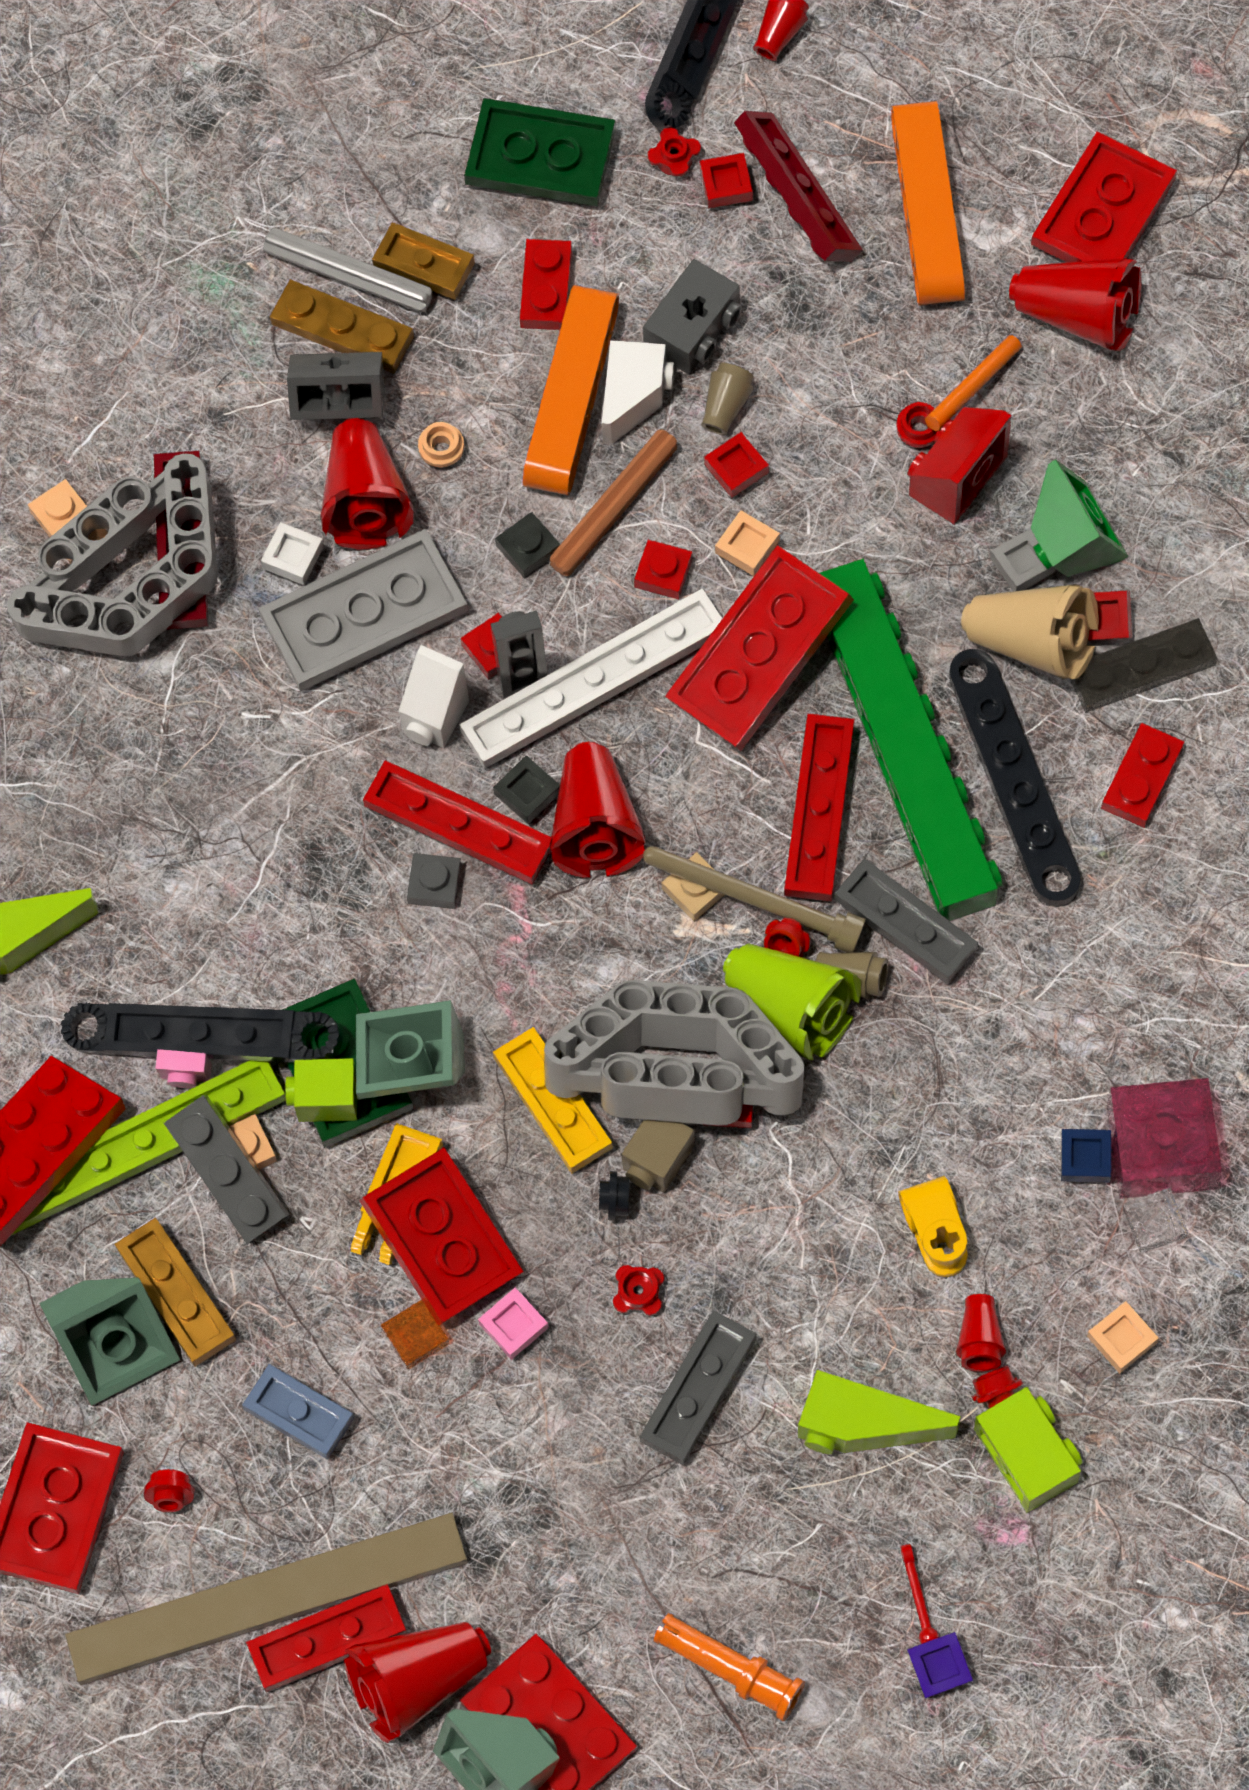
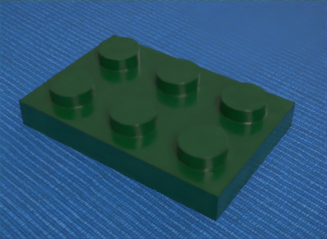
[464,98,616,207]
[282,978,413,1148]

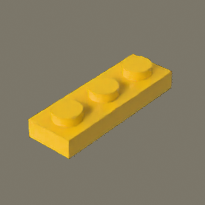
[493,1027,613,1174]

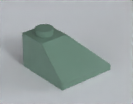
[356,1000,465,1099]
[39,1277,180,1406]
[433,1709,560,1790]

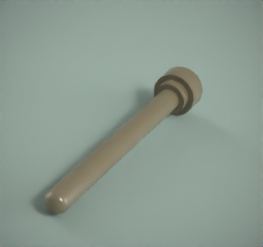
[643,846,866,953]

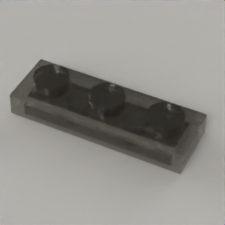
[1070,618,1217,713]

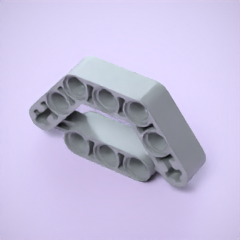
[7,453,218,656]
[544,980,804,1125]

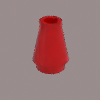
[753,0,809,61]
[956,1294,1006,1372]

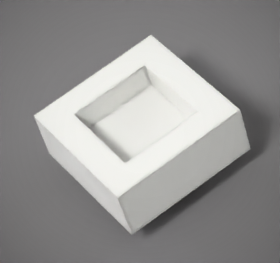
[261,522,324,585]

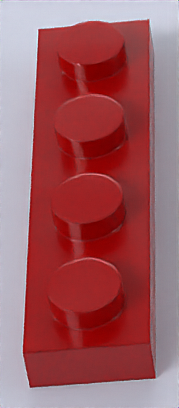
[784,713,854,902]
[363,760,551,885]

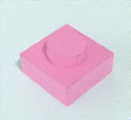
[155,1049,212,1088]
[478,1287,549,1360]

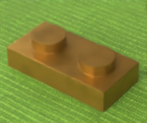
[372,222,475,300]

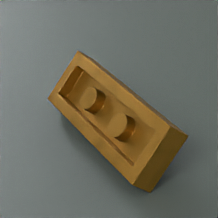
[270,279,414,374]
[114,1217,236,1367]

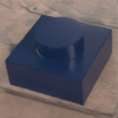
[1061,1129,1111,1183]

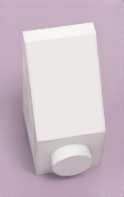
[602,340,674,444]
[399,645,469,748]

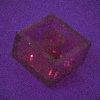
[1107,1078,1222,1199]

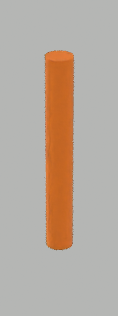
[925,335,1022,431]

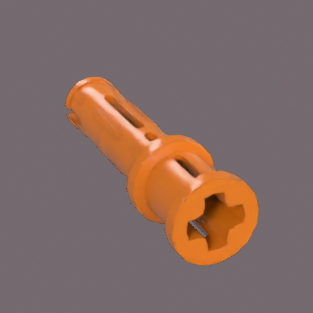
[653,1613,805,1721]

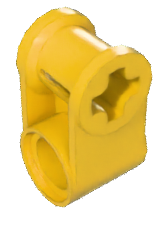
[898,1175,968,1277]

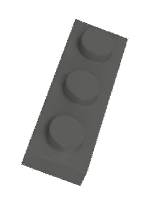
[491,610,547,698]
[834,858,978,984]
[164,1094,290,1244]
[639,1310,757,1465]

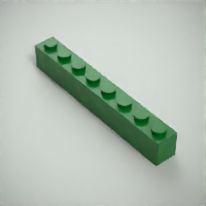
[819,558,1002,921]

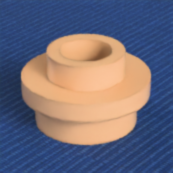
[418,422,464,468]

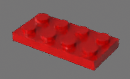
[665,545,854,751]
[0,1056,126,1247]

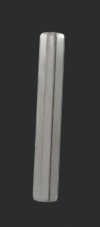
[263,228,433,313]

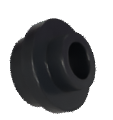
[599,1171,629,1221]

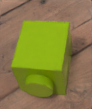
[285,1058,357,1122]

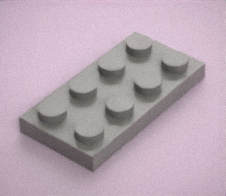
[258,529,468,691]

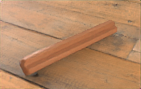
[550,429,677,577]

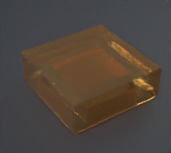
[381,1299,450,1370]

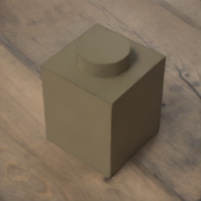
[621,1120,695,1193]

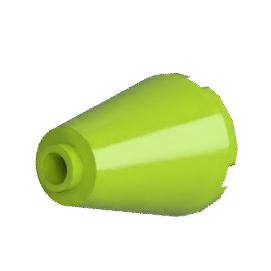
[723,943,861,1060]

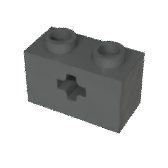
[643,259,742,375]
[287,352,385,420]

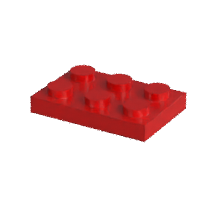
[1031,131,1177,263]
[359,1147,524,1326]
[0,1422,124,1594]
[460,1633,638,1790]

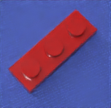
[246,1584,407,1692]

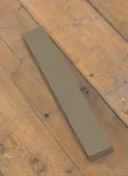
[65,1512,468,1686]

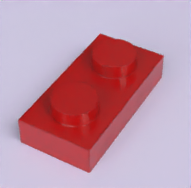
[520,239,572,330]
[1101,723,1185,828]

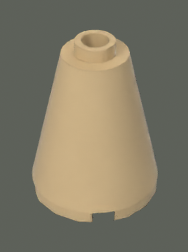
[961,584,1099,679]

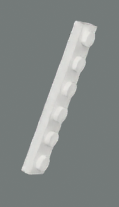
[459,589,722,769]

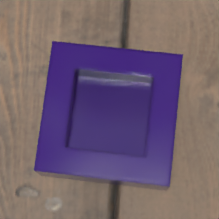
[907,1631,973,1698]

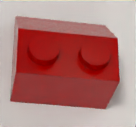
[907,407,1012,525]

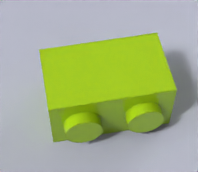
[974,1387,1083,1513]

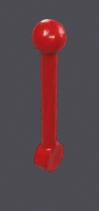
[900,1544,939,1644]

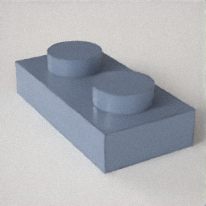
[242,1364,354,1460]

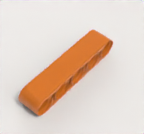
[891,101,965,306]
[523,285,619,496]

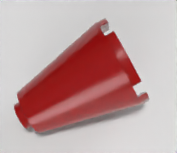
[1009,258,1141,352]
[320,418,414,550]
[550,741,646,878]
[344,1622,491,1743]

